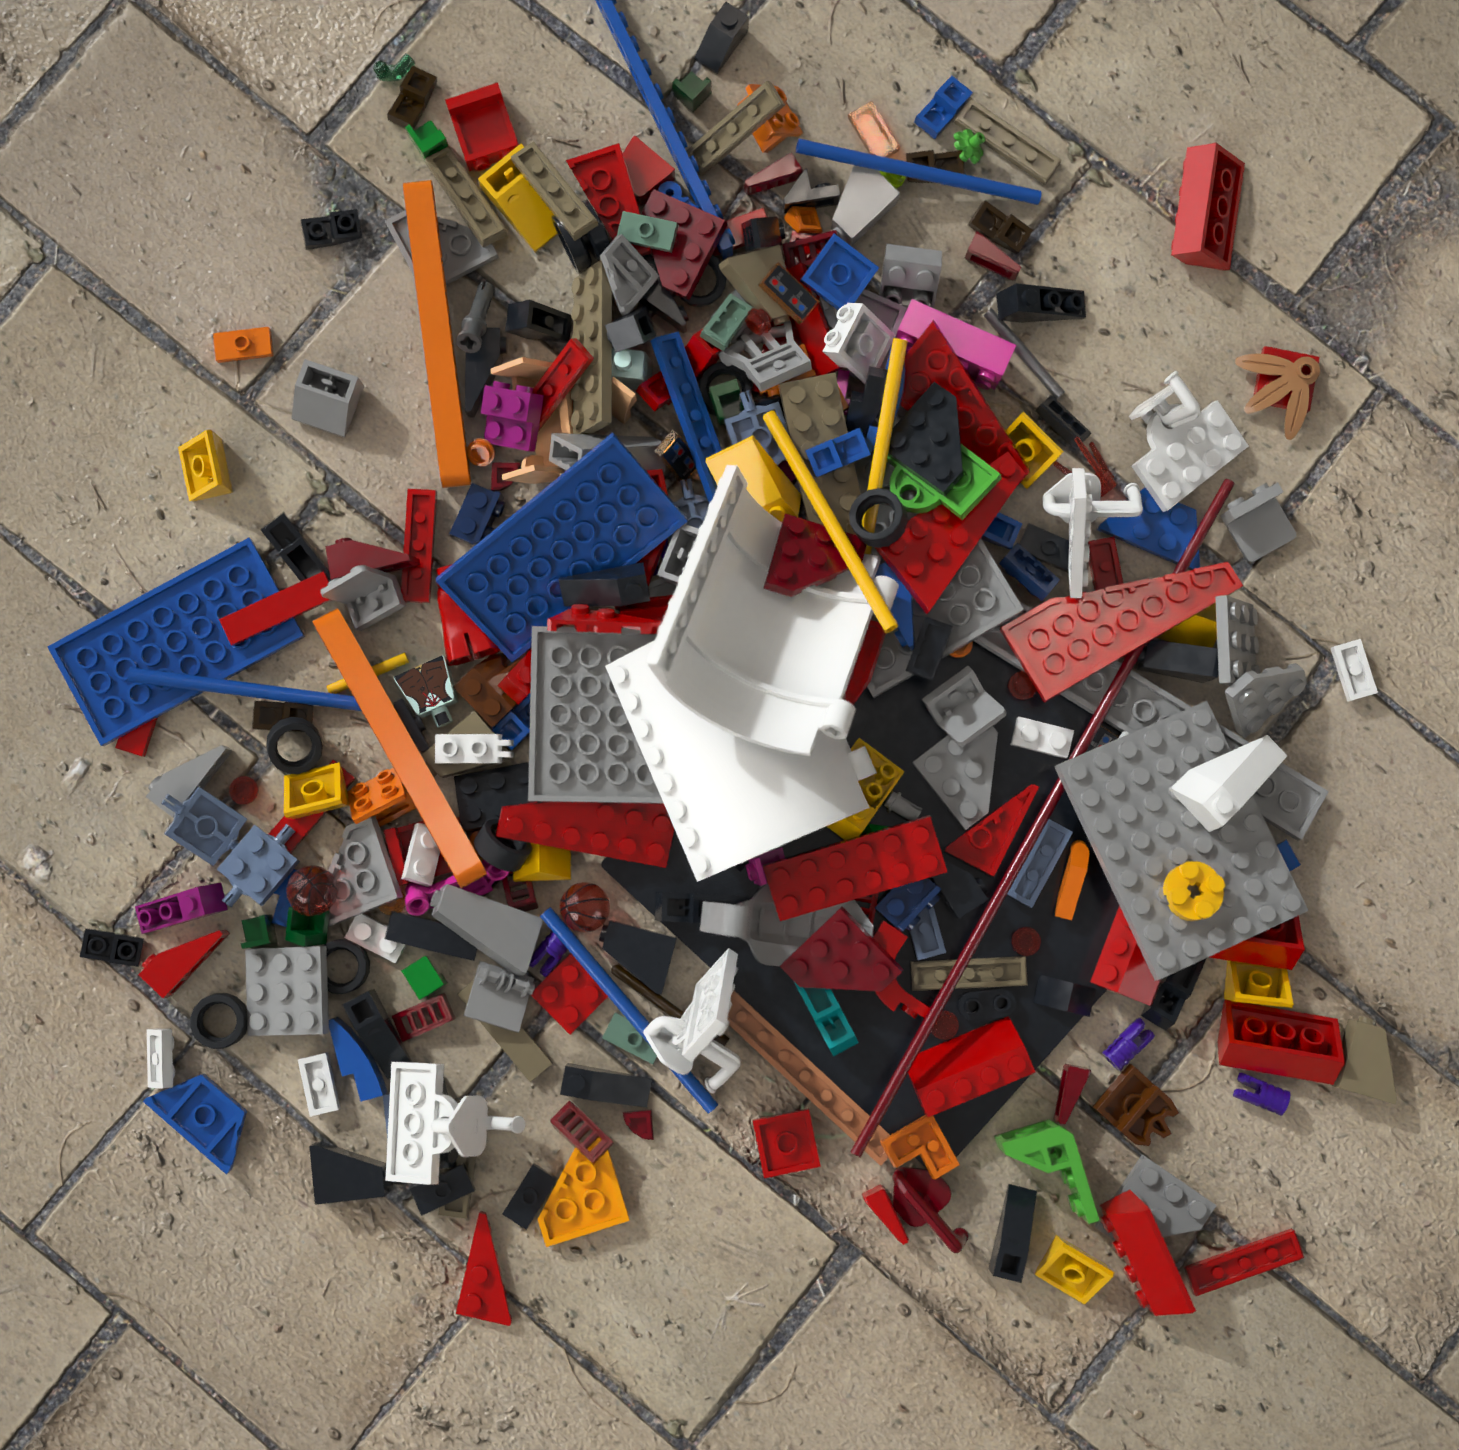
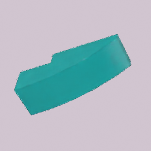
[794,982,858,1056]

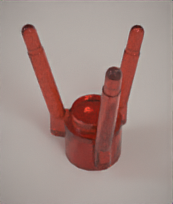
[1054,436,1118,498]

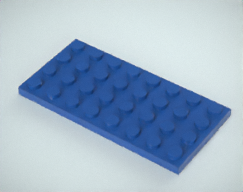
[436,433,688,662]
[47,537,305,746]

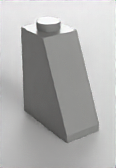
[831,165,900,246]

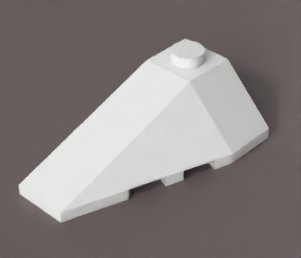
[1169,735,1287,832]

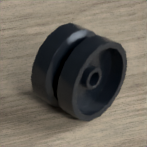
[551,199,610,274]

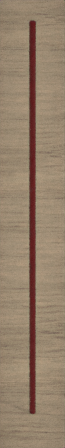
[850,479,1235,1158]

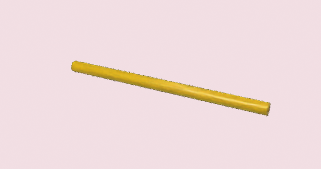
[862,338,908,555]
[763,410,898,633]

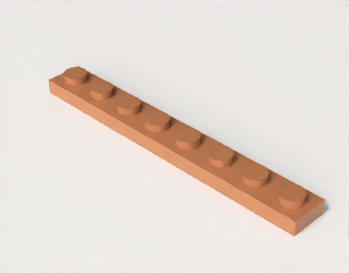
[727,991,890,1166]

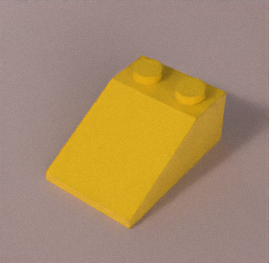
[705,436,801,522]

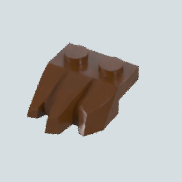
[453,653,530,728]
[1092,1063,1179,1146]

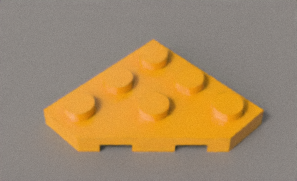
[538,1137,630,1247]

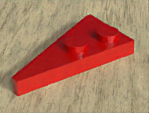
[547,604,663,634]
[944,784,1039,877]
[456,1211,512,1326]

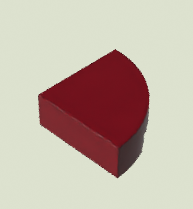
[491,462,521,492]
[623,1109,654,1140]

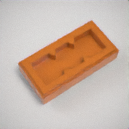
[213,327,274,363]

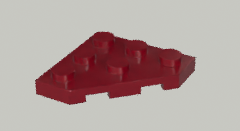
[641,189,728,300]
[763,513,867,597]
[780,906,903,991]

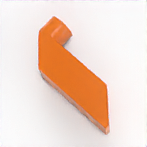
[1055,840,1089,921]

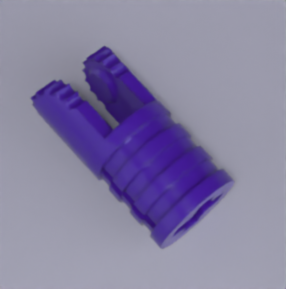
[529,930,578,977]
[1102,1017,1155,1071]
[1233,1072,1291,1116]

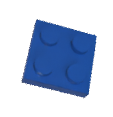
[800,233,879,310]

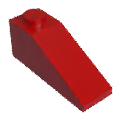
[138,930,230,999]

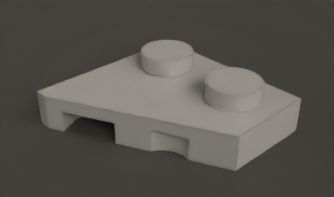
[600,234,659,316]

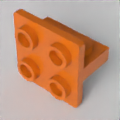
[737,84,803,153]
[347,768,416,827]

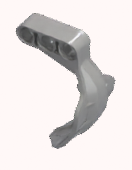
[700,882,874,966]

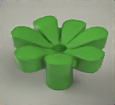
[953,129,985,164]

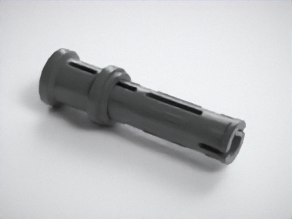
[456,282,495,353]

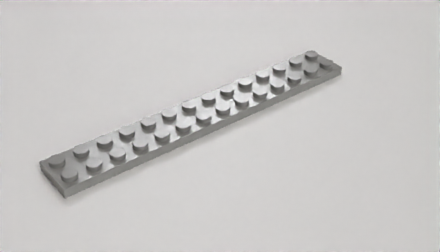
[973,600,1329,841]

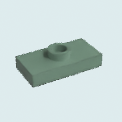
[617,211,679,253]
[700,293,754,352]
[602,1012,657,1064]

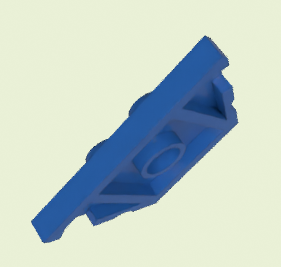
[1097,488,1200,571]
[143,1073,247,1174]

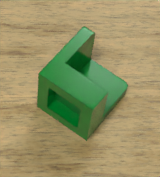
[405,121,449,160]
[401,956,448,1000]

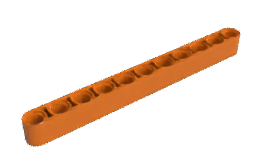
[403,180,471,488]
[312,608,487,889]

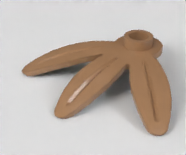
[1235,354,1320,440]

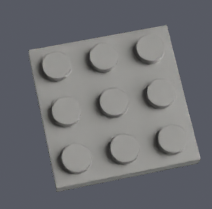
[1215,595,1260,686]
[245,946,329,1036]

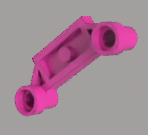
[405,860,509,916]

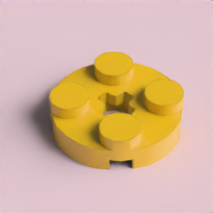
[1163,861,1225,921]

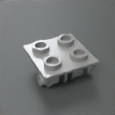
[464,961,535,1033]

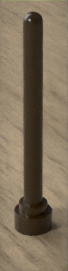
[611,965,730,1046]

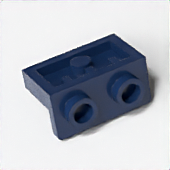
[449,483,506,546]
[999,542,1060,601]
[874,878,941,932]

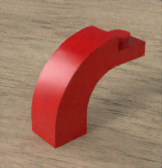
[636,328,730,411]
[873,920,930,1018]

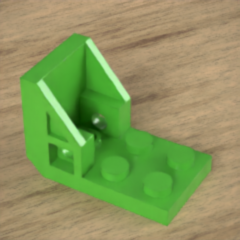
[994,1119,1100,1224]

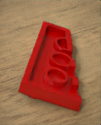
[566,143,652,256]

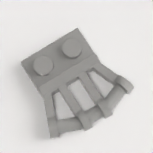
[719,321,812,392]

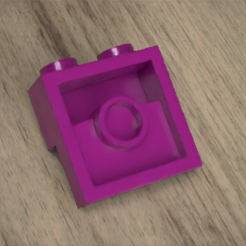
[481,381,544,452]

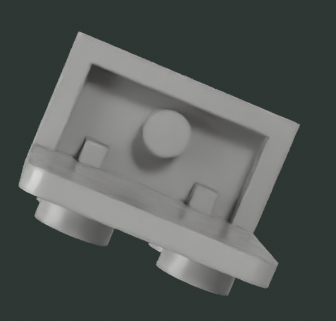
[1220,482,1296,563]
[320,565,406,631]
[922,666,1006,746]

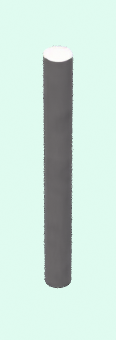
[984,308,1065,399]

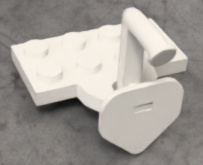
[1129,371,1249,512]
[1042,468,1143,598]
[643,948,741,1094]
[386,1062,525,1185]

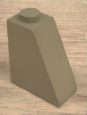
[719,245,795,326]
[422,711,511,778]
[1331,1016,1397,1105]

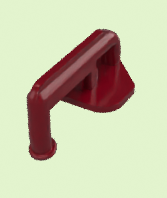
[892,1167,969,1254]

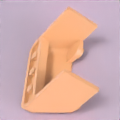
[491,357,573,484]

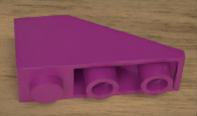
[135,882,228,934]

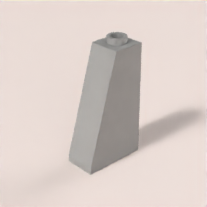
[549,433,668,472]
[430,884,543,977]

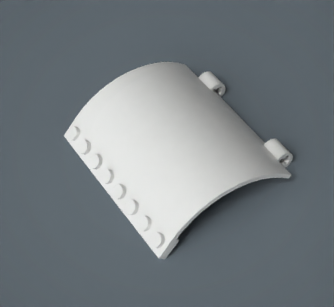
[646,465,899,756]
[605,641,877,882]

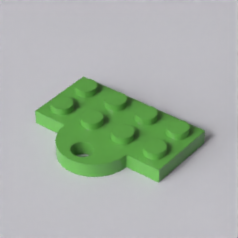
[887,444,1001,520]

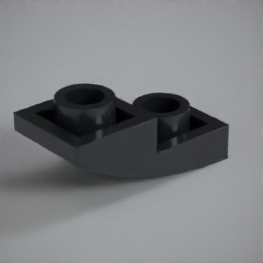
[301,209,362,250]
[80,928,144,967]

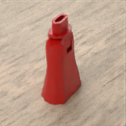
[437,564,501,666]

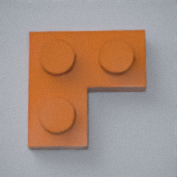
[880,1115,960,1179]

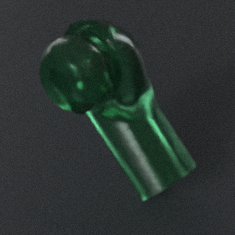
[373,53,416,81]

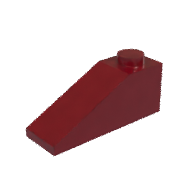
[325,538,420,580]

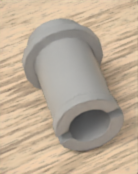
[884,791,922,821]

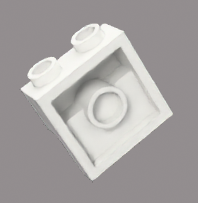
[822,303,896,383]

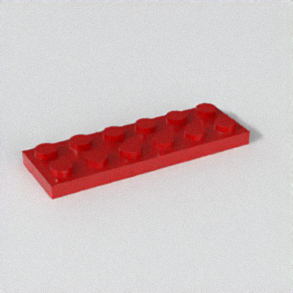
[763,815,947,921]

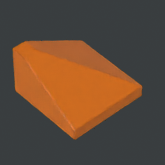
[784,206,823,234]

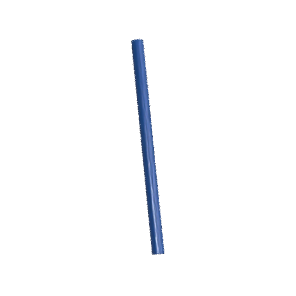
[796,138,1042,205]
[128,667,361,711]
[540,907,718,1114]

